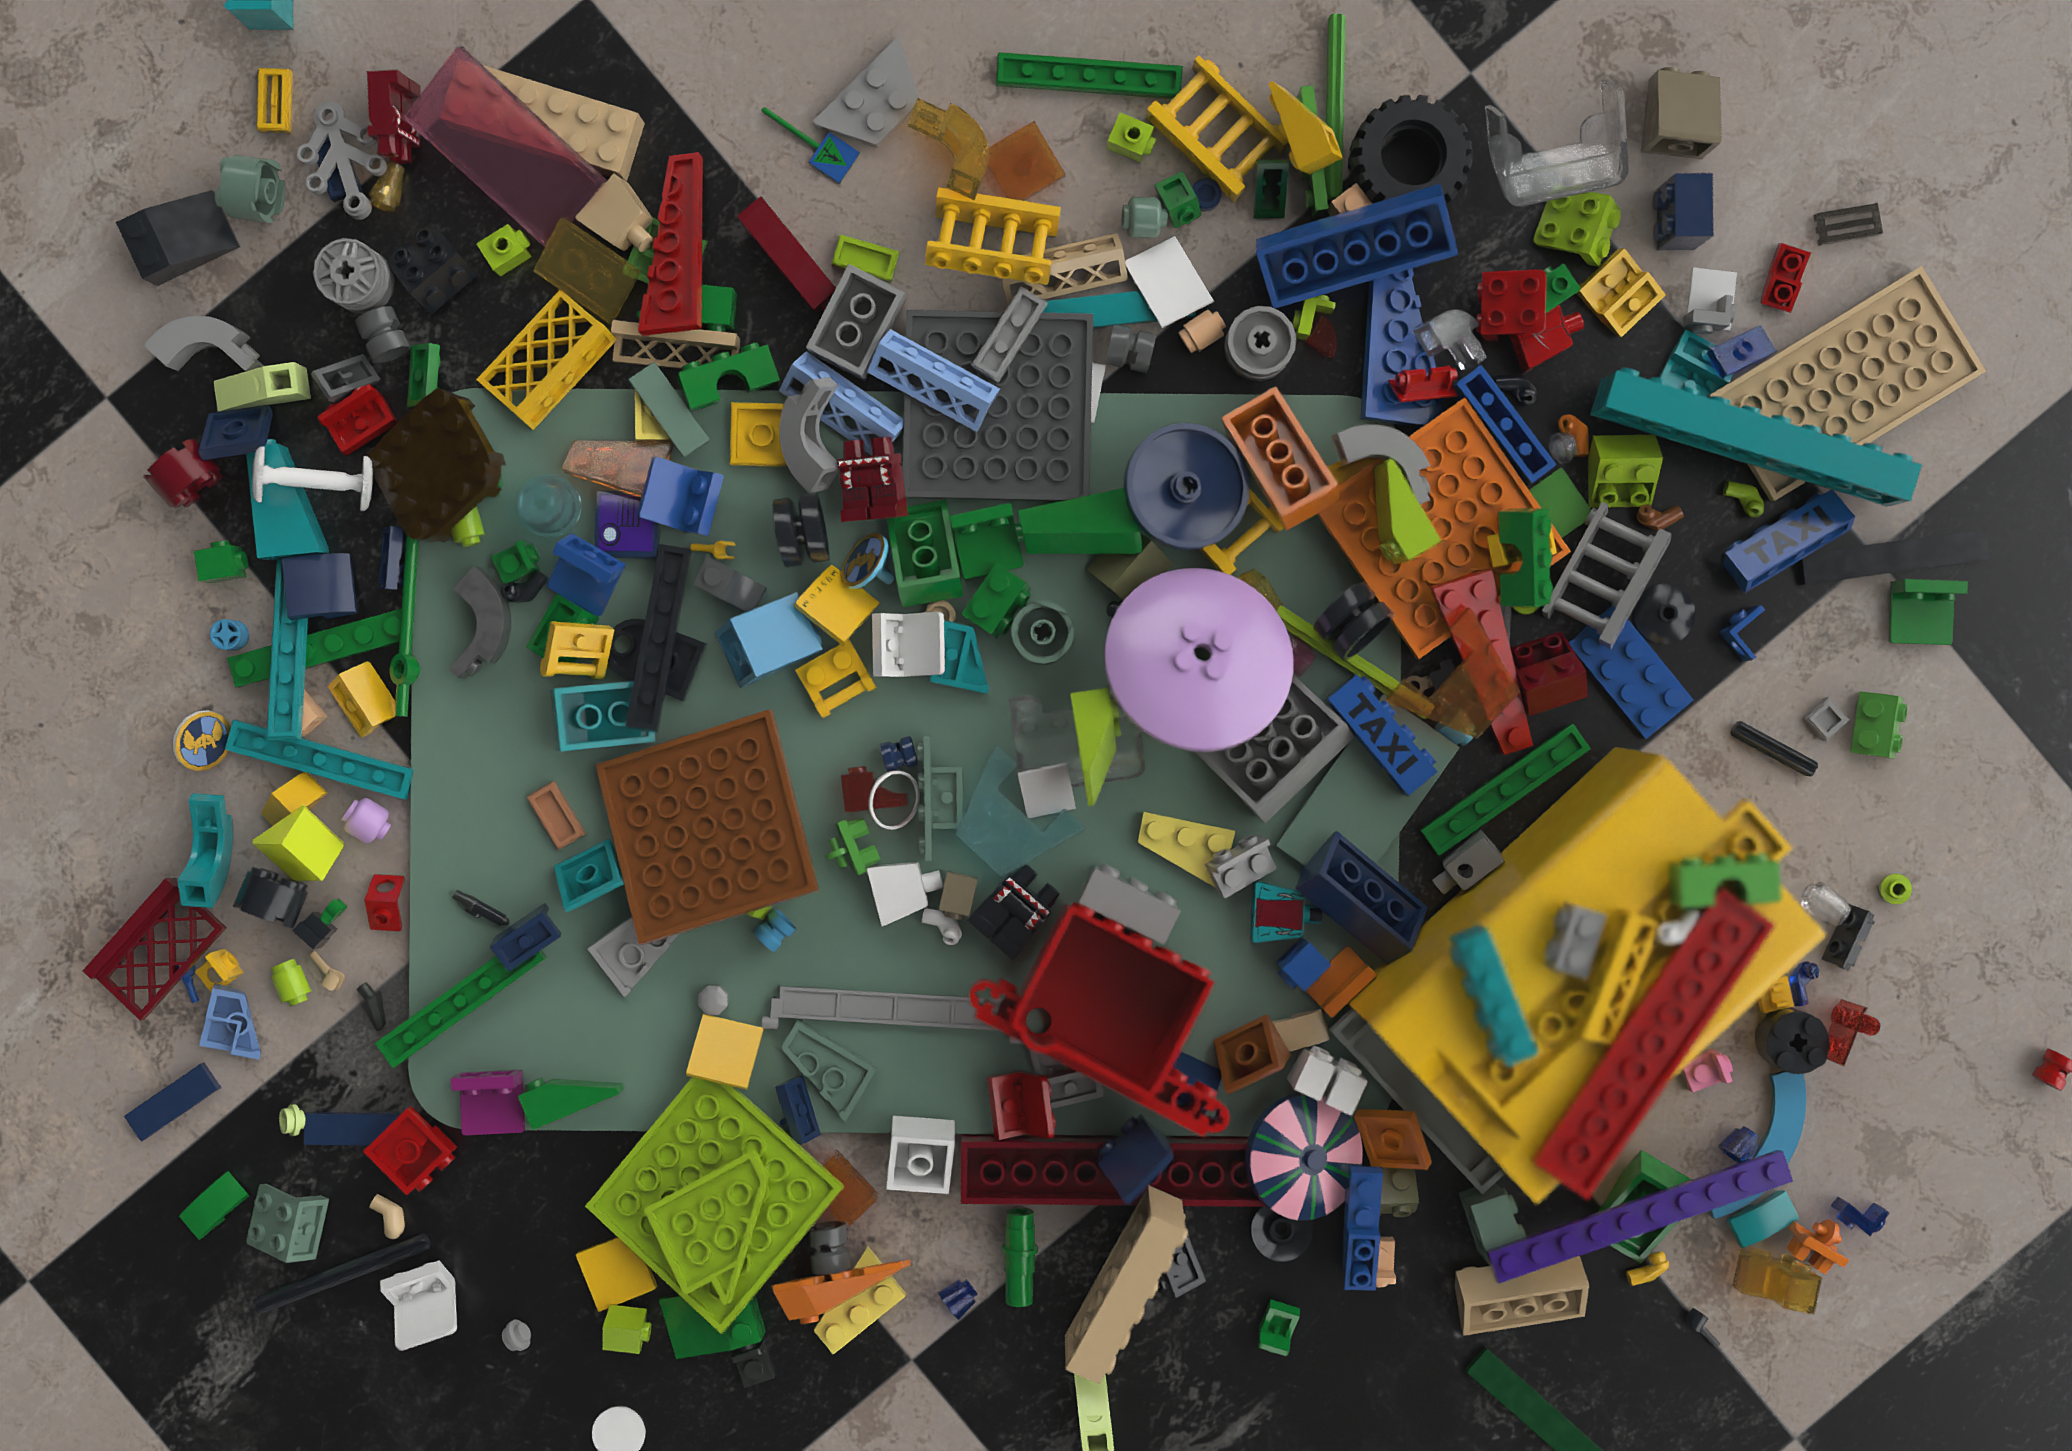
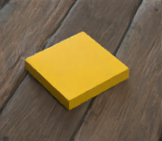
[730,402,788,467]
[686,1014,764,1090]
[576,1237,658,1312]

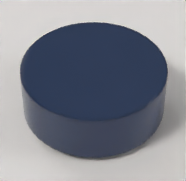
[1192,178,1222,211]

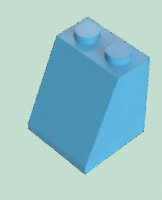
[715,592,822,689]

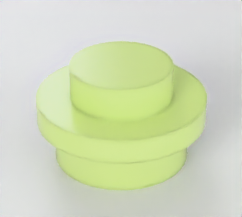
[279,1104,305,1136]

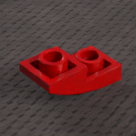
[1760,243,1811,313]

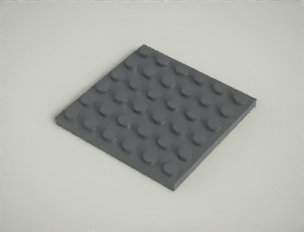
[903,309,1093,501]

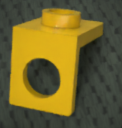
[195,949,244,993]

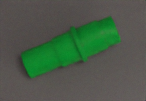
[1001,1207,1038,1307]

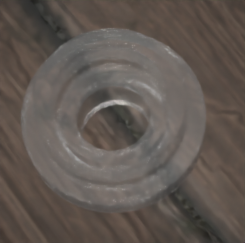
[1549,433,1578,463]

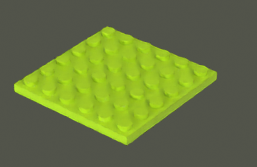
[585,1077,845,1333]

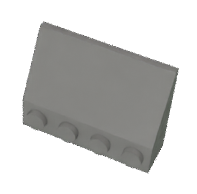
[1195,675,1354,824]

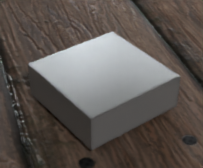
[1803,697,1850,741]

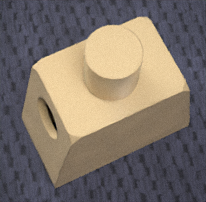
[575,173,653,252]

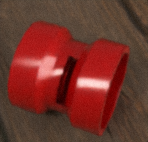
[2032,1048,2072,1091]

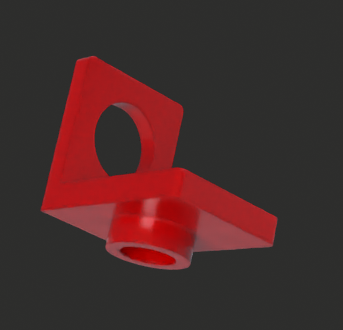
[364,874,405,931]

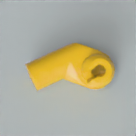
[1626,1251,1669,1286]

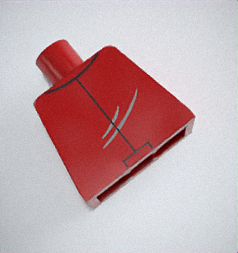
[1509,305,1584,373]

